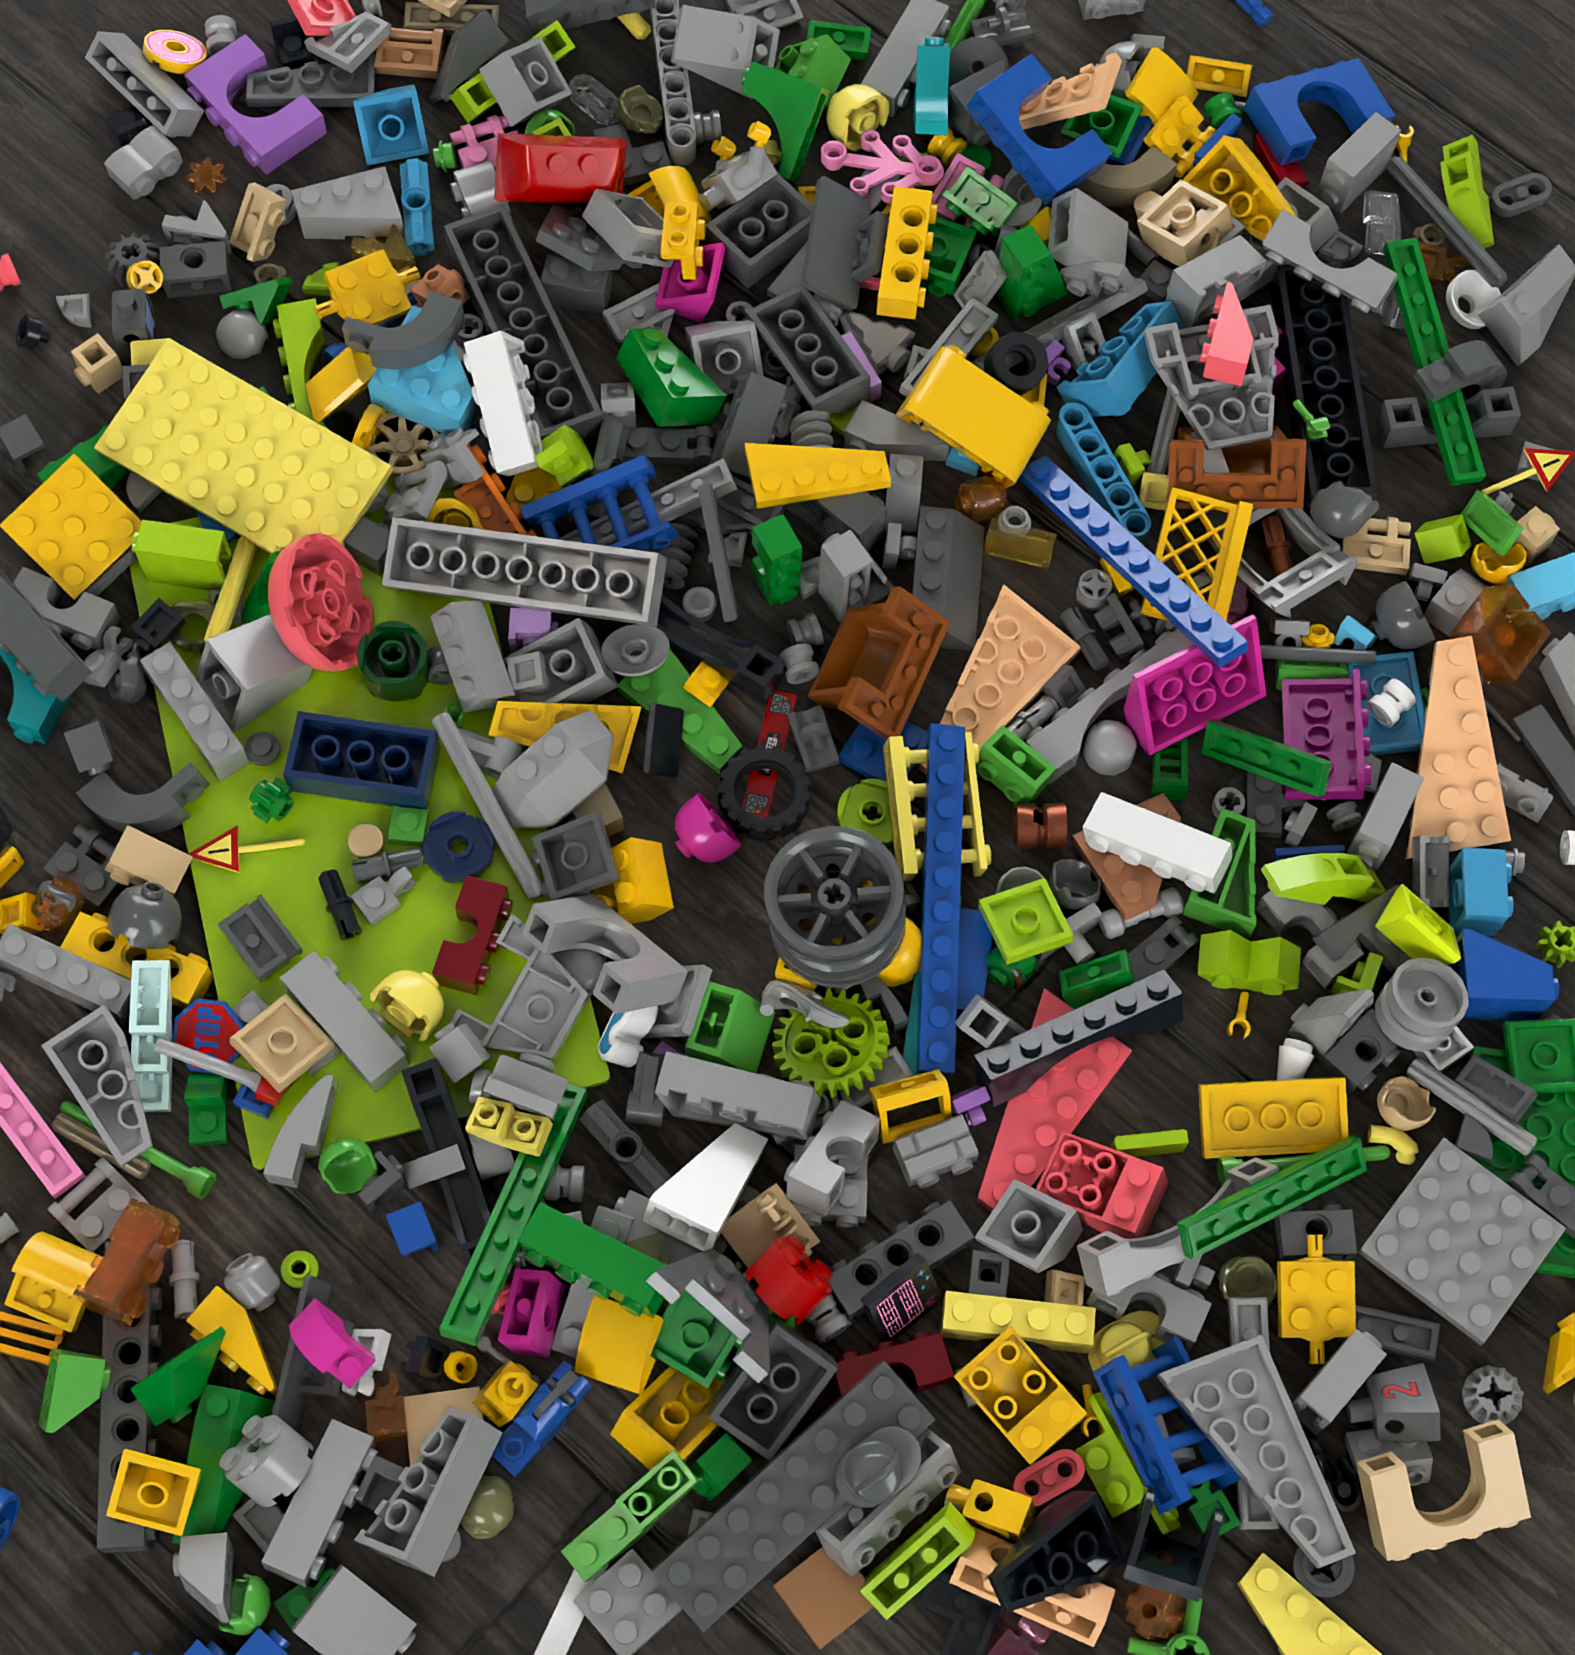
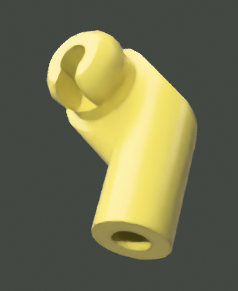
[1367,1124,1419,1165]

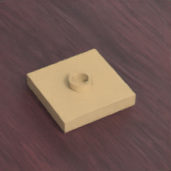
[230,993,335,1093]
[404,1386,484,1466]

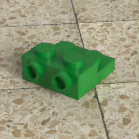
[899,216,977,297]
[651,1290,742,1388]

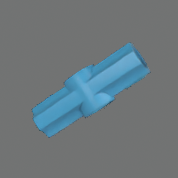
[400,158,435,256]

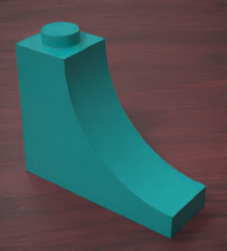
[913,37,950,135]
[0,648,74,745]

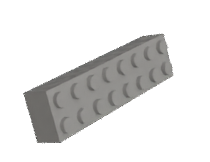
[382,517,667,627]

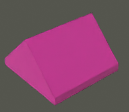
[655,243,726,323]

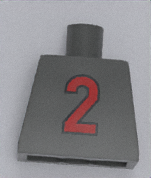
[1347,1363,1441,1441]

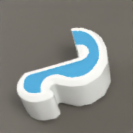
[598,1005,658,1067]

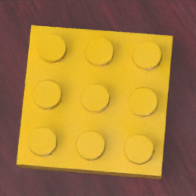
[0,454,142,600]

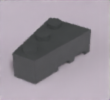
[710,371,787,482]

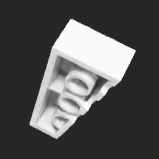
[463,331,543,477]

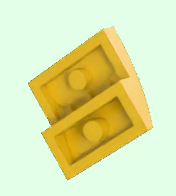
[1125,47,1199,125]
[574,1295,664,1395]

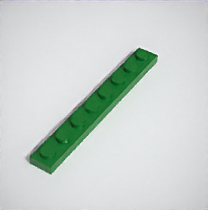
[1382,238,1486,486]
[439,1084,588,1347]

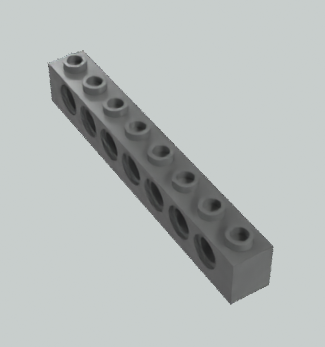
[97,1239,163,1553]

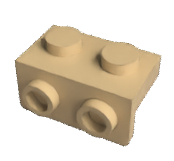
[229,182,287,262]

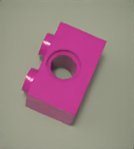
[498,1268,566,1358]

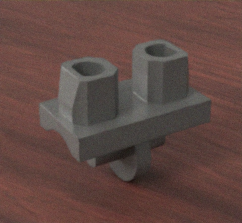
[970,6,1034,48]
[1094,592,1153,658]
[788,705,839,773]

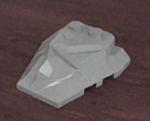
[1143,305,1279,451]

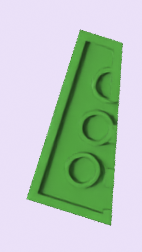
[617,649,743,775]

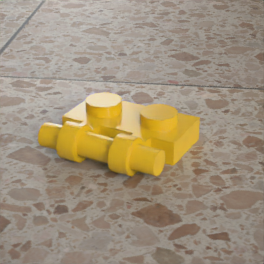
[1143,95,1216,178]

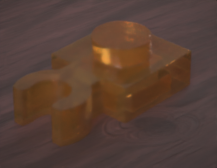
[1418,242,1468,283]
[365,1371,408,1441]

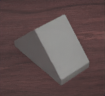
[1061,311,1106,371]

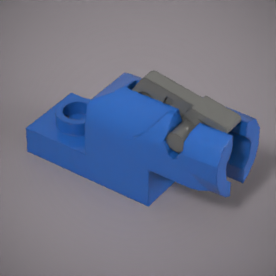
[491,1361,592,1479]

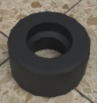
[984,332,1048,396]

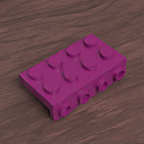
[1282,669,1372,800]

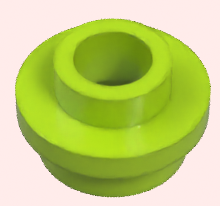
[281,1251,319,1289]

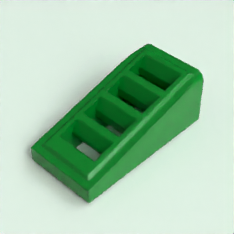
[1151,736,1188,801]

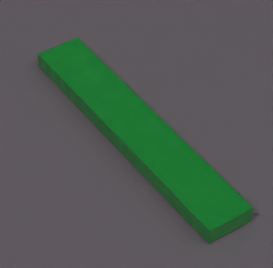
[1177,1135,1367,1259]

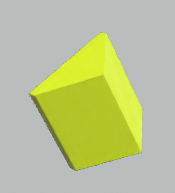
[1375,884,1461,965]

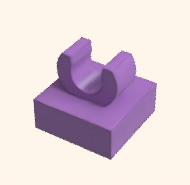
[1045,339,1071,385]
[950,1085,991,1126]

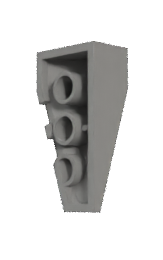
[1238,177,1339,302]
[1288,989,1374,1062]

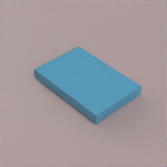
[1345,651,1425,756]

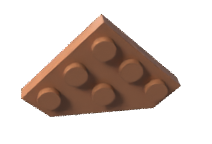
[1072,793,1181,921]

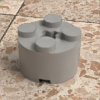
[219,1415,313,1507]

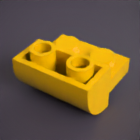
[627,166,712,224]
[4,1231,105,1333]

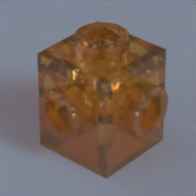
[1125,1584,1186,1641]

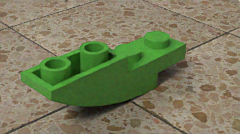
[561,1450,699,1582]

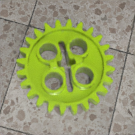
[772,989,890,1100]

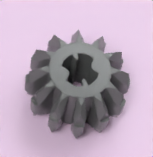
[105,231,161,286]

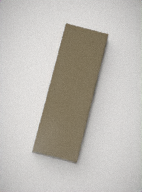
[403,2,500,36]

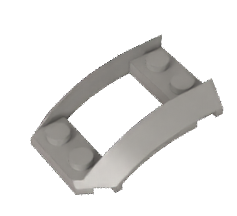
[1205,508,1357,619]

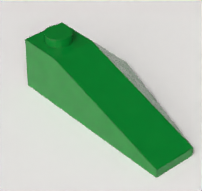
[172,1384,274,1545]

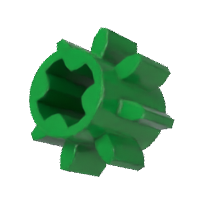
[249,777,294,823]

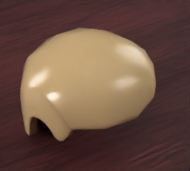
[1377,1076,1436,1131]

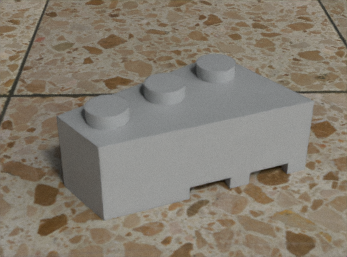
[291,166,405,240]
[818,529,893,623]

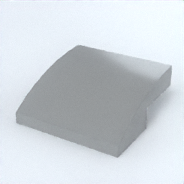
[724,0,804,29]

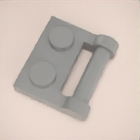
[381,461,448,527]
[47,1157,149,1254]

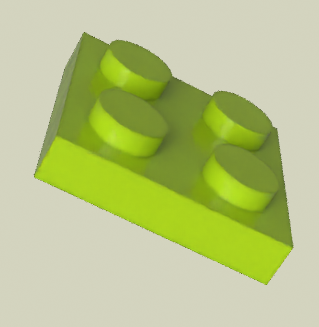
[978,878,1074,965]

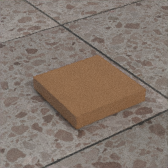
[773,1547,874,1650]

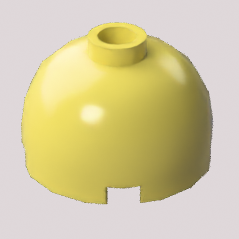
[826,84,889,151]
[370,970,444,1041]

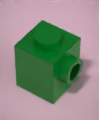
[690,1432,753,1502]

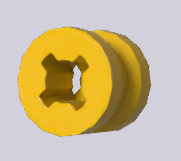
[927,128,967,168]
[126,260,163,294]

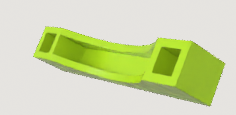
[273,298,329,430]

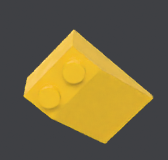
[610,1366,726,1470]

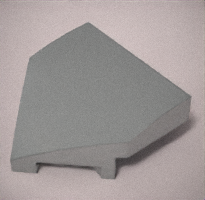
[602,283,675,343]

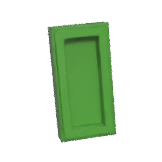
[1461,490,1524,556]

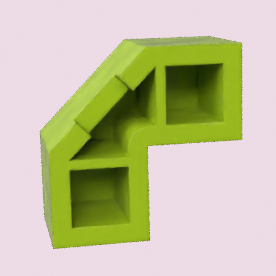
[1197,930,1301,996]

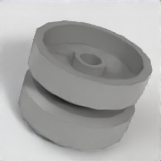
[1375,957,1469,1052]

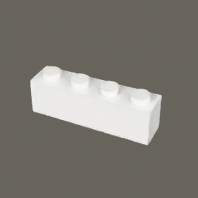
[1083,792,1232,894]

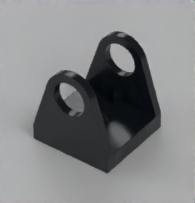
[1123,1486,1223,1602]

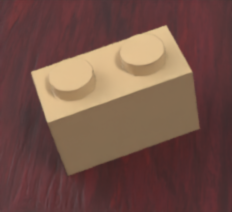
[104,825,193,895]

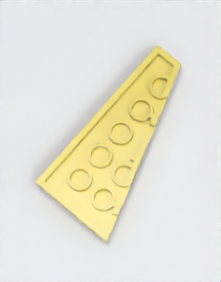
[1237,1553,1382,1655]

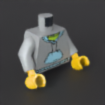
[698,121,778,211]

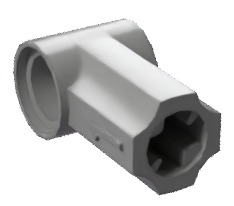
[447,728,523,780]

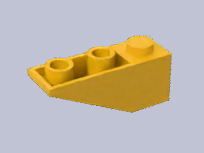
[186,1286,278,1398]

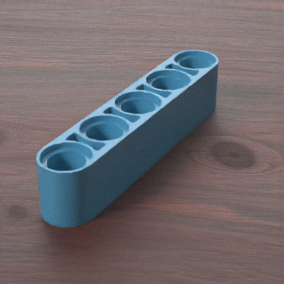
[1056,402,1151,545]

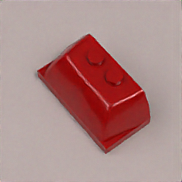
[494,133,627,204]

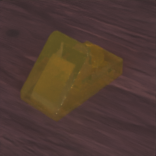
[350,224,417,273]

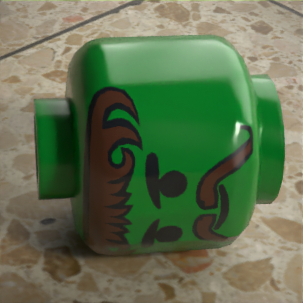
[986,945,1038,989]

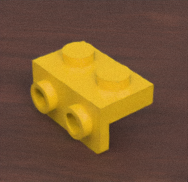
[661,202,706,280]

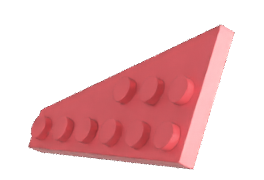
[977,988,1132,1212]

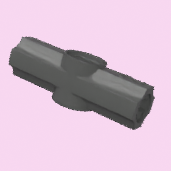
[583,421,629,523]
[579,1099,672,1198]

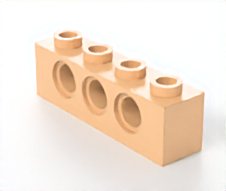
[949,1526,1115,1647]

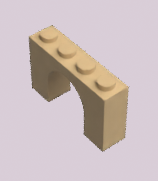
[1356,1419,1531,1561]

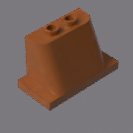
[1167,426,1307,509]
[807,586,951,741]

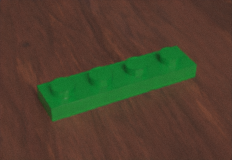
[1202,719,1331,797]

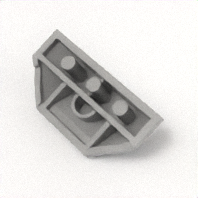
[492,710,614,829]

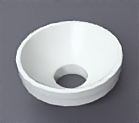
[1446,270,1501,329]

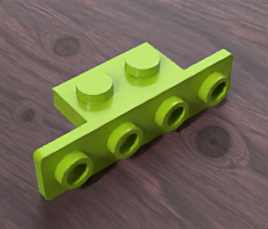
[1075,1392,1181,1535]

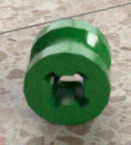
[1204,93,1242,131]

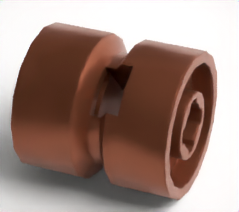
[1013,803,1067,849]

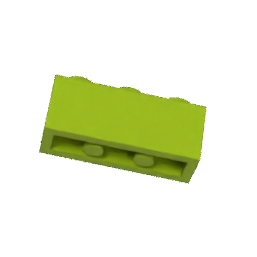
[860,1502,976,1620]

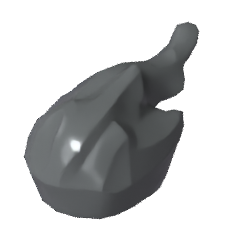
[107,639,147,703]

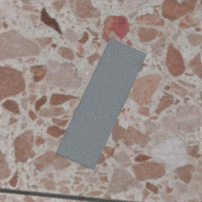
[402,1144,466,1189]

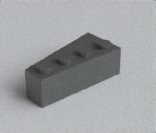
[525,0,655,34]

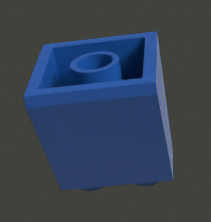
[1447,929,1559,1021]

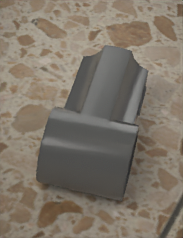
[625,1052,666,1127]

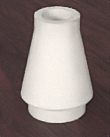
[1277,1038,1314,1080]

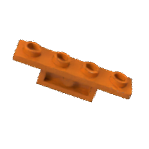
[453,443,538,537]

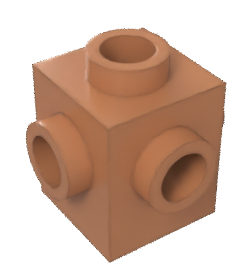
[410,264,470,308]

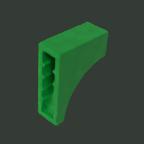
[741,61,830,182]

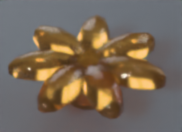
[185,157,227,192]

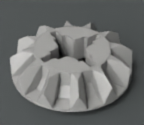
[1462,1365,1524,1425]

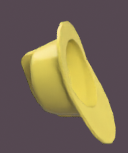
[1088,1311,1165,1371]

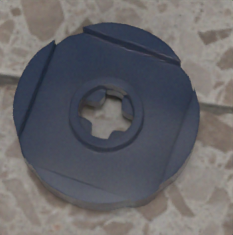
[423,811,495,883]

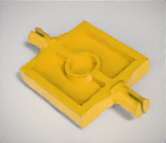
[314,249,420,325]
[1277,1234,1356,1364]

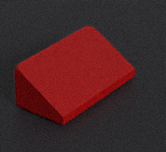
[1252,133,1309,187]

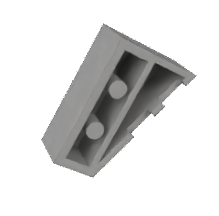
[1165,235,1267,328]

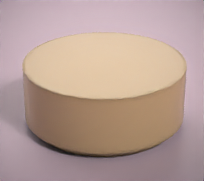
[348,824,384,859]

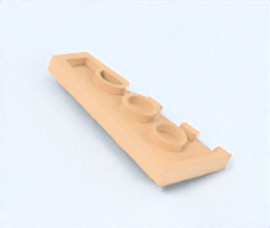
[1019,52,1122,130]

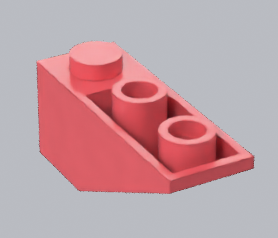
[1199,282,1254,386]

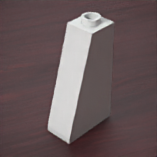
[642,1123,768,1251]

